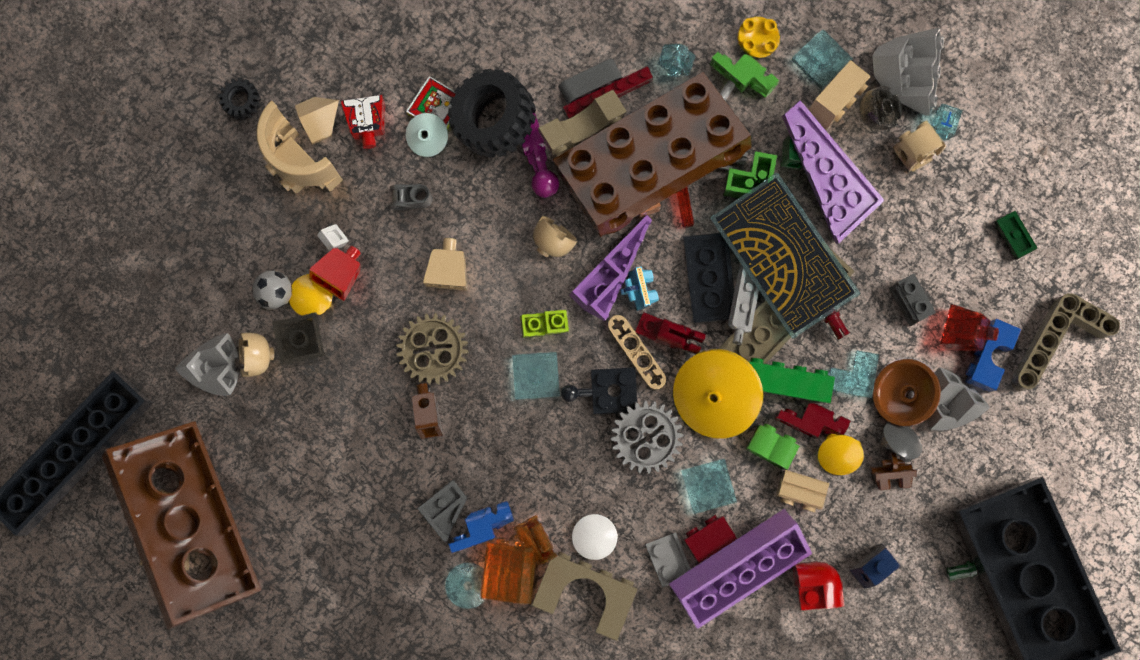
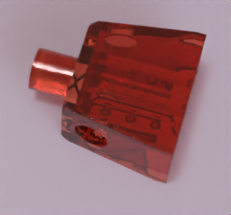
[940,304,999,351]

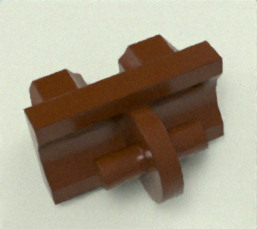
[871,452,917,490]

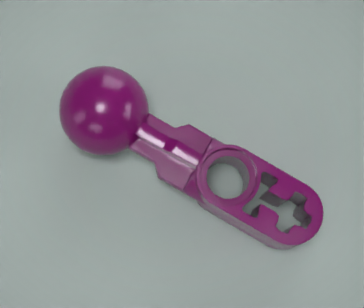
[522,113,559,198]

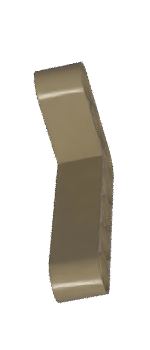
[1011,293,1120,391]

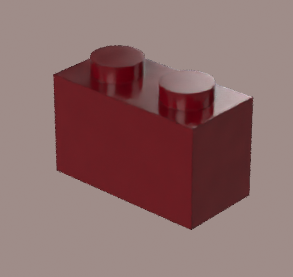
[683,515,737,563]

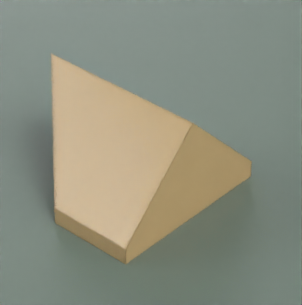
[295,97,339,145]

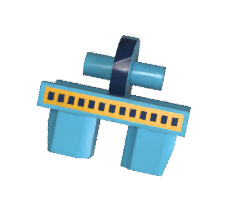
[620,266,659,311]

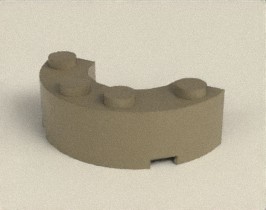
[538,90,627,157]

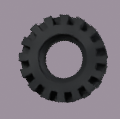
[218,78,261,120]

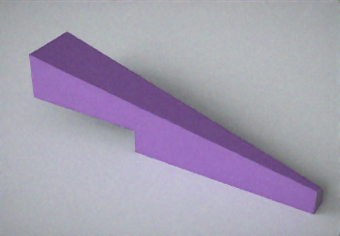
[569,215,652,321]

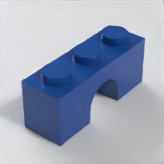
[965,318,1021,392]

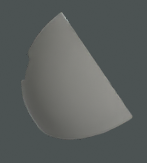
[175,333,239,396]
[927,367,990,431]

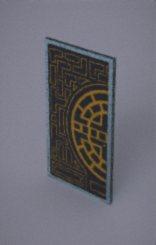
[710,172,861,339]

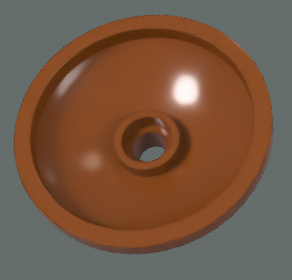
[873,359,941,426]

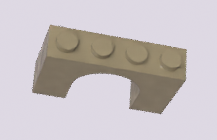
[532,551,638,641]

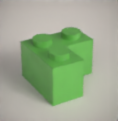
[723,151,777,200]

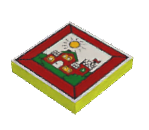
[406,76,456,129]

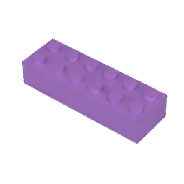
[669,509,812,629]

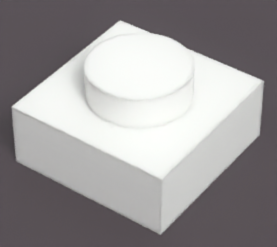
[317,224,349,251]

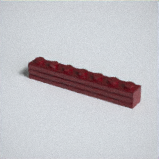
[563,66,653,119]

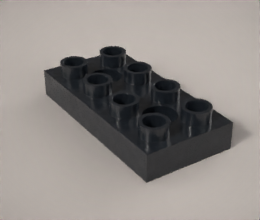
[952,477,1122,660]

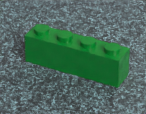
[748,357,835,403]

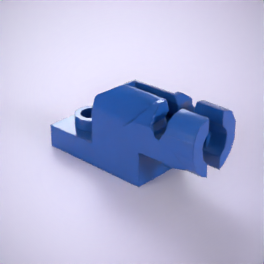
[449,501,514,553]

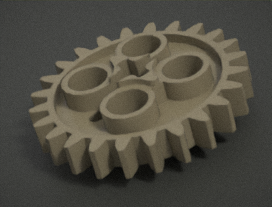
[396,313,469,385]

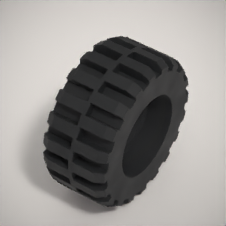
[448,69,536,158]

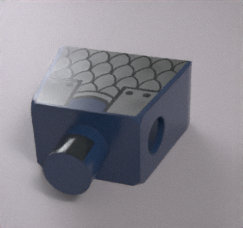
[849,544,900,589]

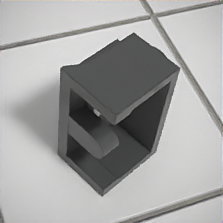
[889,274,936,327]

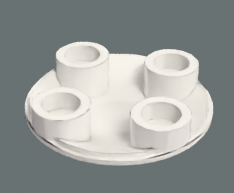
[572,514,617,560]

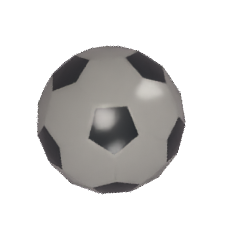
[252,271,292,310]

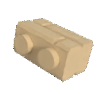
[776,470,829,513]

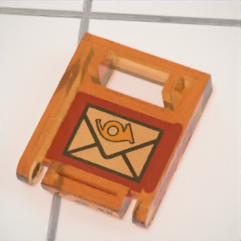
[514,514,558,568]

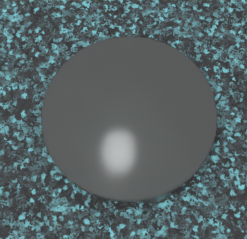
[881,422,922,463]

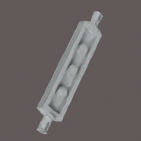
[728,257,760,345]

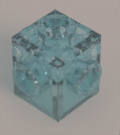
[658,44,696,78]

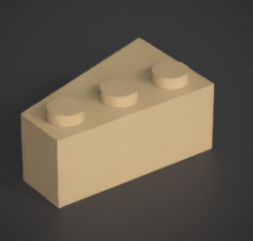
[808,60,871,131]

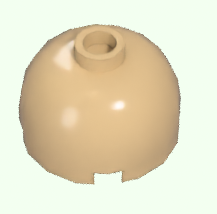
[533,216,578,257]
[239,333,274,377]

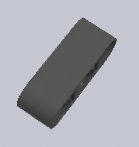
[558,59,623,105]

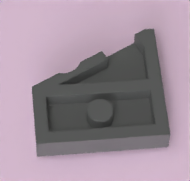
[418,480,467,542]

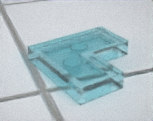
[829,350,879,398]

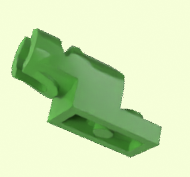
[710,52,779,98]

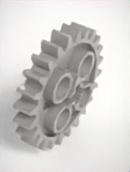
[610,400,684,474]

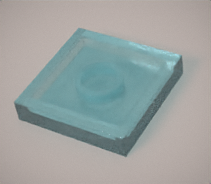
[792,29,853,90]
[513,352,560,400]
[681,459,737,514]

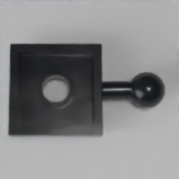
[561,367,638,415]

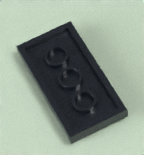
[683,232,734,324]

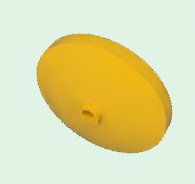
[673,349,763,439]

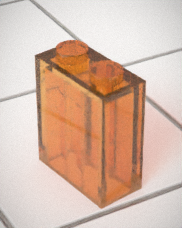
[480,539,537,604]

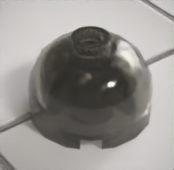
[859,85,902,131]

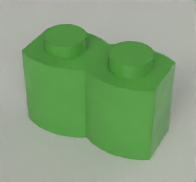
[746,423,800,470]

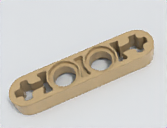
[608,315,666,390]

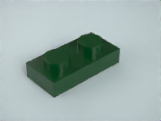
[994,211,1038,260]

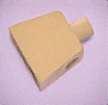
[423,238,467,290]

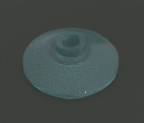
[446,563,491,609]

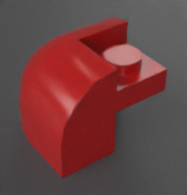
[792,561,845,611]

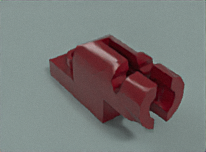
[635,312,706,355]
[774,403,851,439]

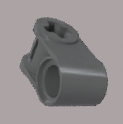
[390,184,433,210]

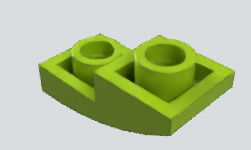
[520,310,569,338]

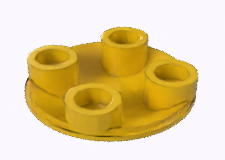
[737,17,780,58]
[289,274,333,317]
[818,434,864,475]

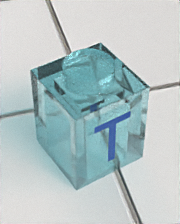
[931,103,963,141]

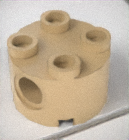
[893,121,946,172]

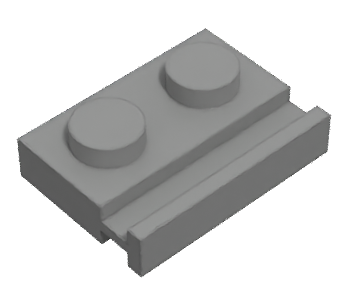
[645,532,691,587]

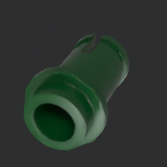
[946,561,977,582]

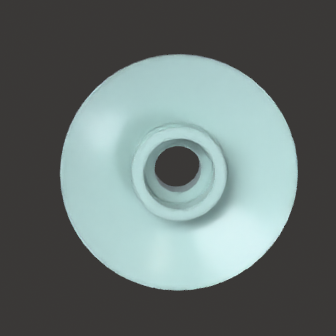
[406,113,448,157]

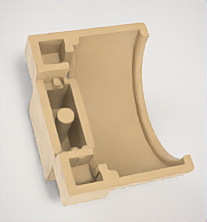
[257,100,343,194]

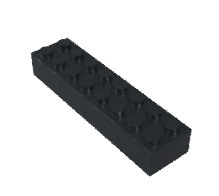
[0,370,153,536]

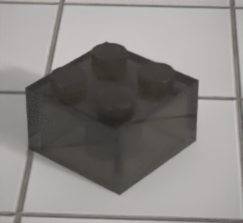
[272,312,330,369]

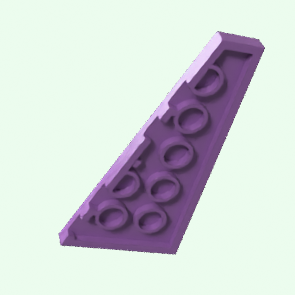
[782,101,884,244]

